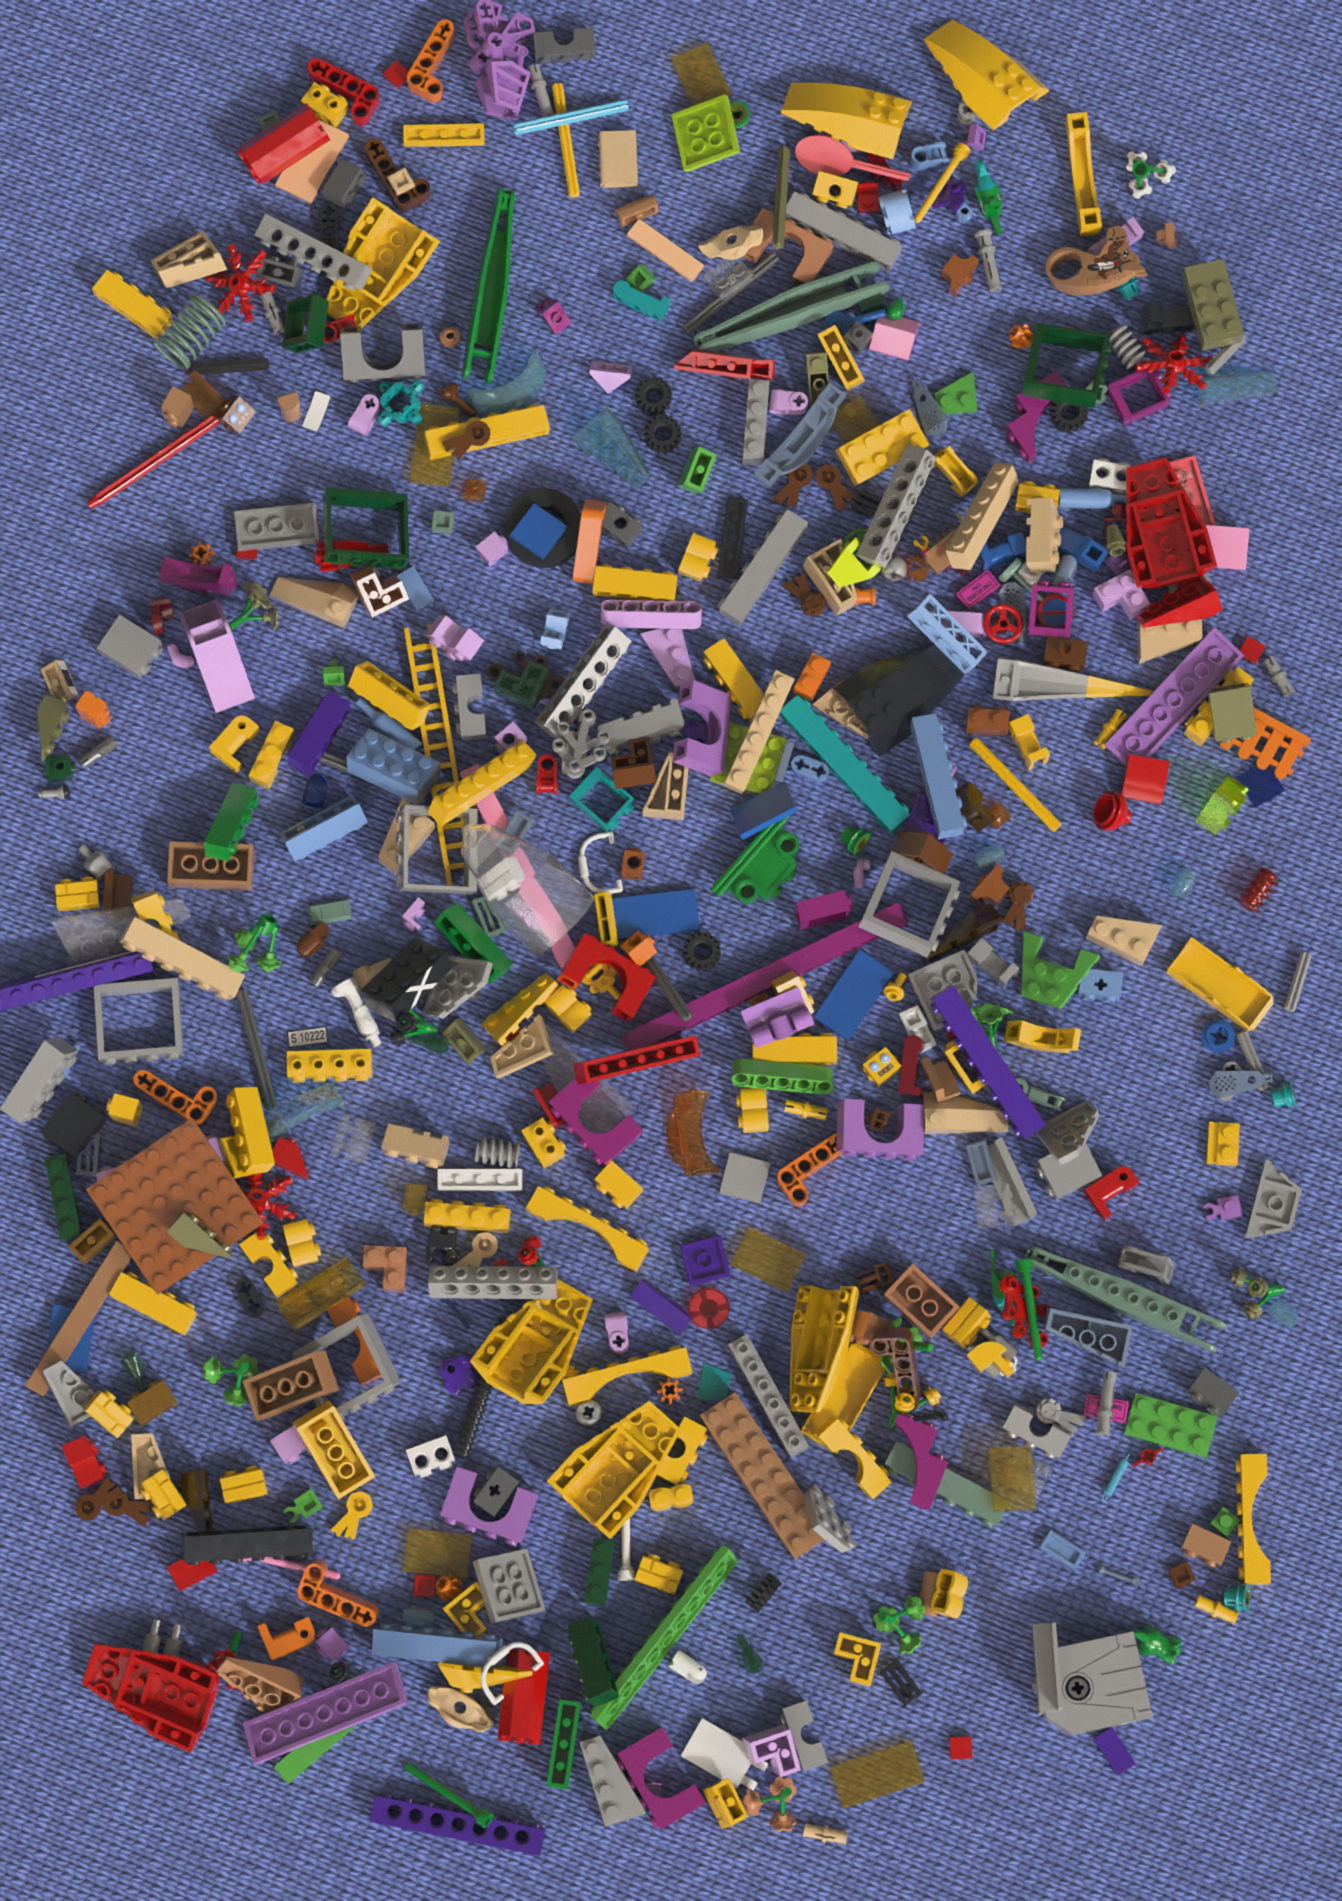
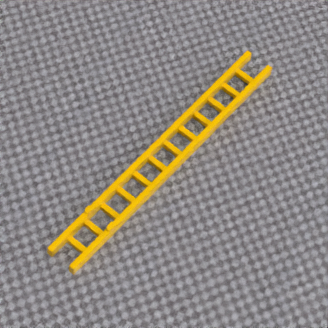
[404,624,464,886]

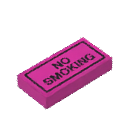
[955,570,1000,611]
[1083,1394,1129,1423]

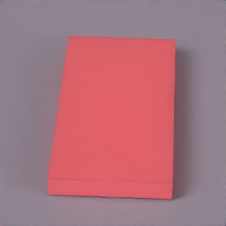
[1169,455,1216,526]

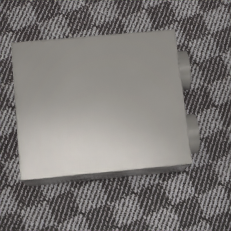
[97,615,163,679]
[1035,1144,1102,1201]

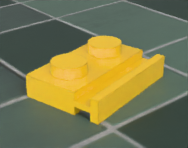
[1206,1121,1240,1166]

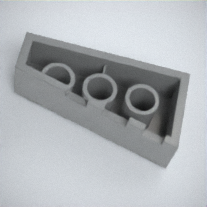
[597,698,684,755]
[580,1736,647,1827]

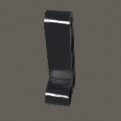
[1140,302,1196,335]

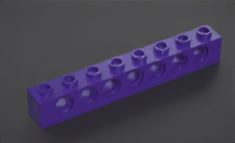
[369,1793,546,1856]

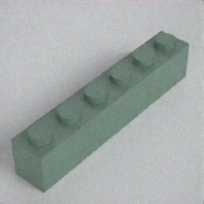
[884,1441,1010,1528]

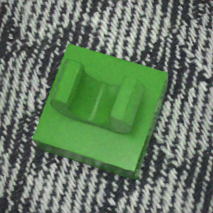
[323,660,345,686]

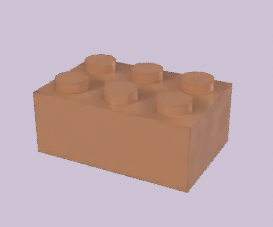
[883,1264,960,1341]

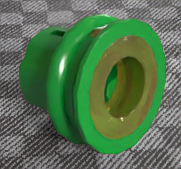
[730,101,750,129]
[840,825,871,855]

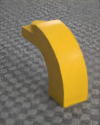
[1004,1020,1081,1053]

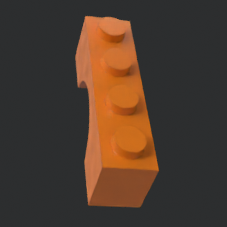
[326,1296,382,1386]

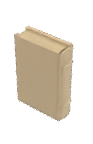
[598,130,638,188]

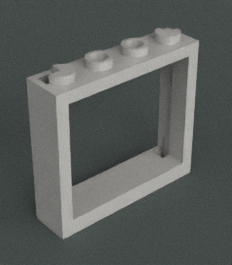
[395,805,477,895]
[859,851,961,957]
[94,978,184,1065]
[292,1314,401,1420]

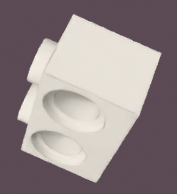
[1088,458,1131,495]
[406,1436,456,1478]

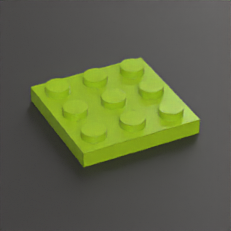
[671,94,741,172]
[710,722,787,795]

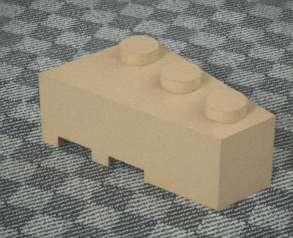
[151,231,227,289]
[1026,497,1063,573]
[803,539,857,616]
[1137,619,1202,664]
[643,752,689,820]
[378,798,435,876]
[1086,916,1162,967]
[381,1123,450,1169]

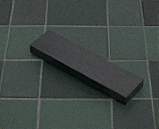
[717,497,748,580]

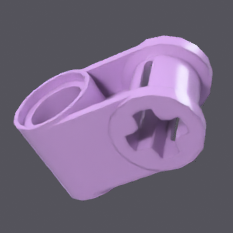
[769,390,808,415]
[348,394,380,436]
[604,1311,629,1354]

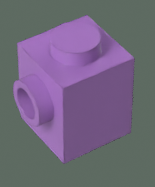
[316,1628,350,1662]

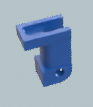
[977,532,1026,573]

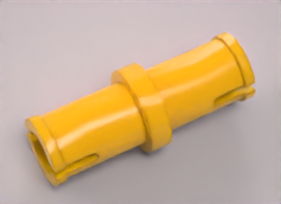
[1094,709,1127,750]
[784,1099,828,1121]
[1194,1594,1239,1624]

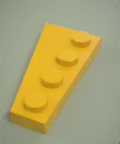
[481,973,559,1046]

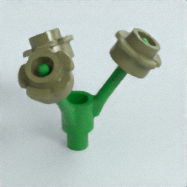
[1230,1267,1285,1320]

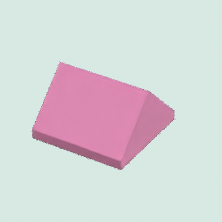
[869,313,920,361]

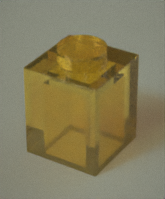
[403,1183,428,1216]

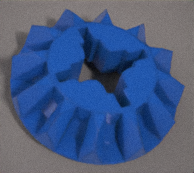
[1202,1020,1235,1053]

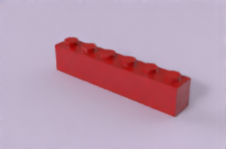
[573,1035,700,1084]

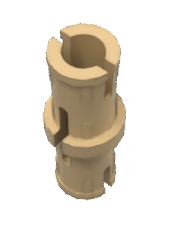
[803,1823,848,1845]

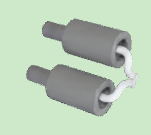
[967,1329,1019,1379]
[142,1619,182,1656]

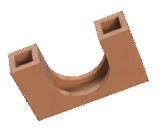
[743,208,834,286]

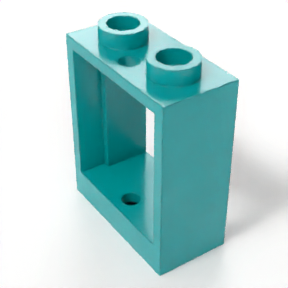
[569,766,634,832]

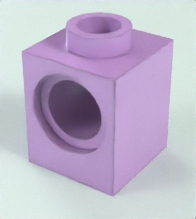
[476,531,509,568]
[494,722,527,754]

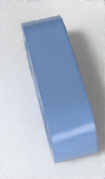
[791,755,829,782]

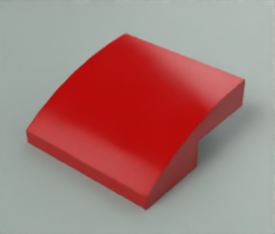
[1121,754,1170,805]

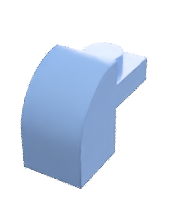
[540,608,570,650]

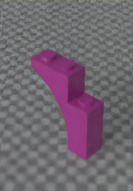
[1005,370,1068,464]
[159,557,237,596]
[894,1413,948,1512]

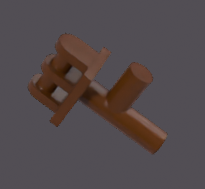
[864,1108,892,1135]

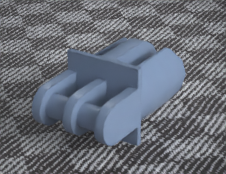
[1051,555,1077,594]

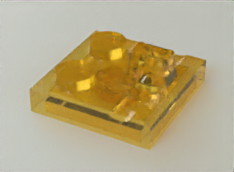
[832,395,881,445]

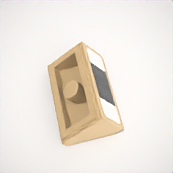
[41,660,79,702]

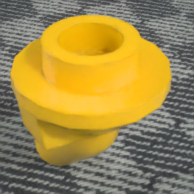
[884,972,907,1001]

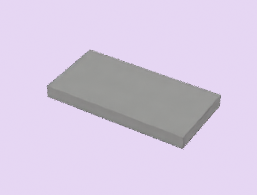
[233,502,320,551]

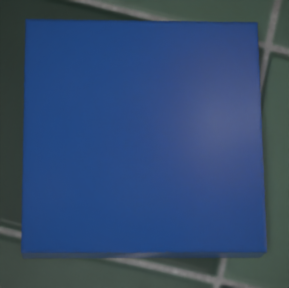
[510,503,567,560]

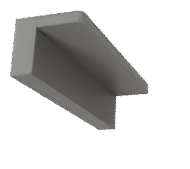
[988,1138,1037,1226]
[1032,1622,1063,1712]

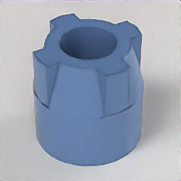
[956,203,973,224]

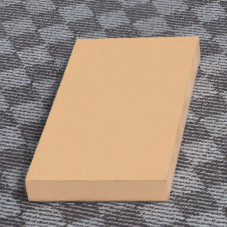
[275,119,349,204]

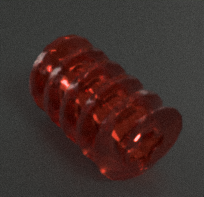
[1237,867,1280,914]

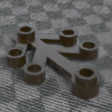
[487,652,564,709]

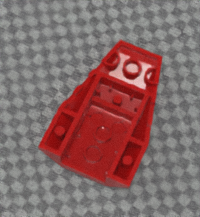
[1126,457,1217,589]
[82,1643,220,1753]

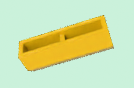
[594,892,618,947]

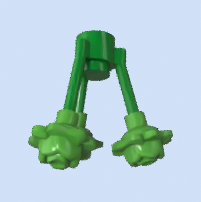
[227,913,281,973]

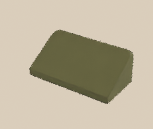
[441,1018,487,1065]

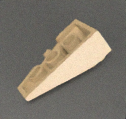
[923,1092,1008,1134]

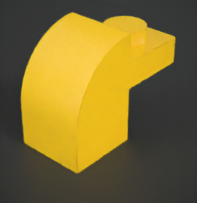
[967,1342,1014,1379]

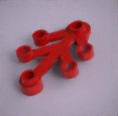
[999,1274,1049,1348]

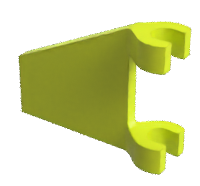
[827,537,882,588]

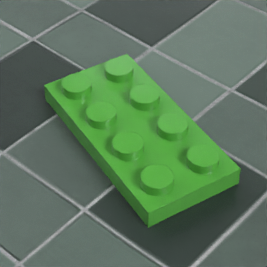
[1124,1393,1217,1458]

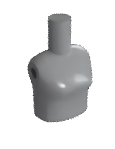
[79,845,115,882]

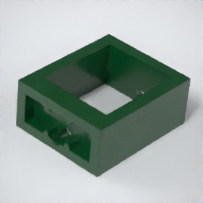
[282,293,329,354]

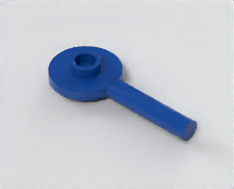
[823,309,886,339]

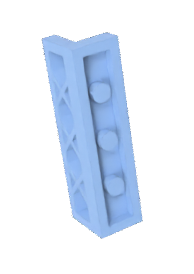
[907,594,988,674]

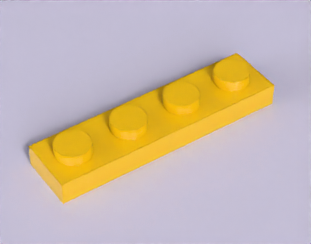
[403,123,485,147]

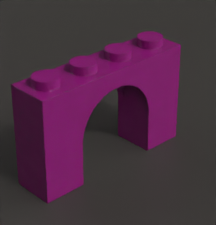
[549,1078,643,1167]
[616,1727,706,1830]

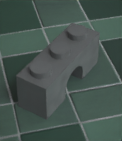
[533,27,596,64]

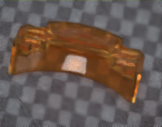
[667,1090,720,1177]

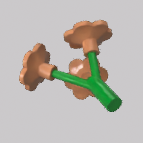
[742,1776,797,1832]

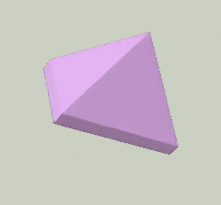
[590,361,632,394]

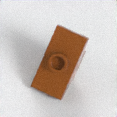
[941,254,979,297]
[969,864,1010,907]

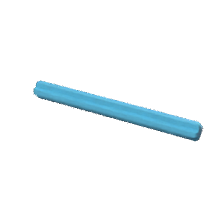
[513,99,629,135]

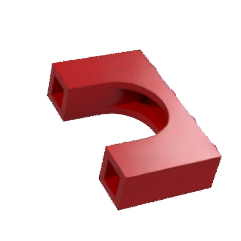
[556,933,656,1023]

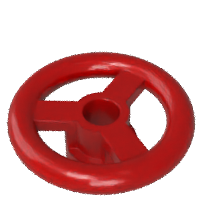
[983,604,1023,644]

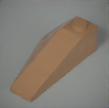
[216,1657,304,1714]

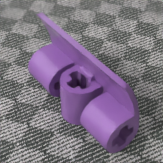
[741,987,814,1049]

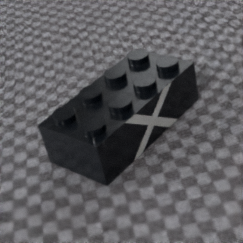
[360,937,452,1023]

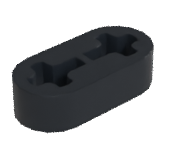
[236,1279,264,1318]

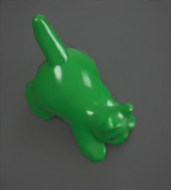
[1134,1625,1182,1664]

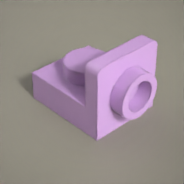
[402,897,426,933]

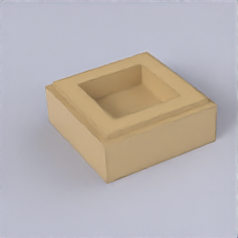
[387,168,415,196]

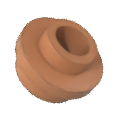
[440,327,460,347]

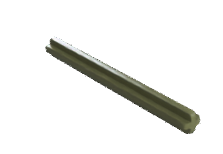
[772,146,790,250]

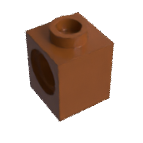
[621,848,645,881]

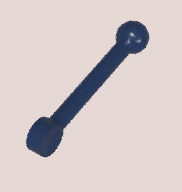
[440,1298,470,1330]

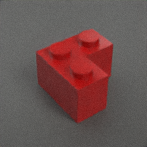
[62,1436,107,1489]

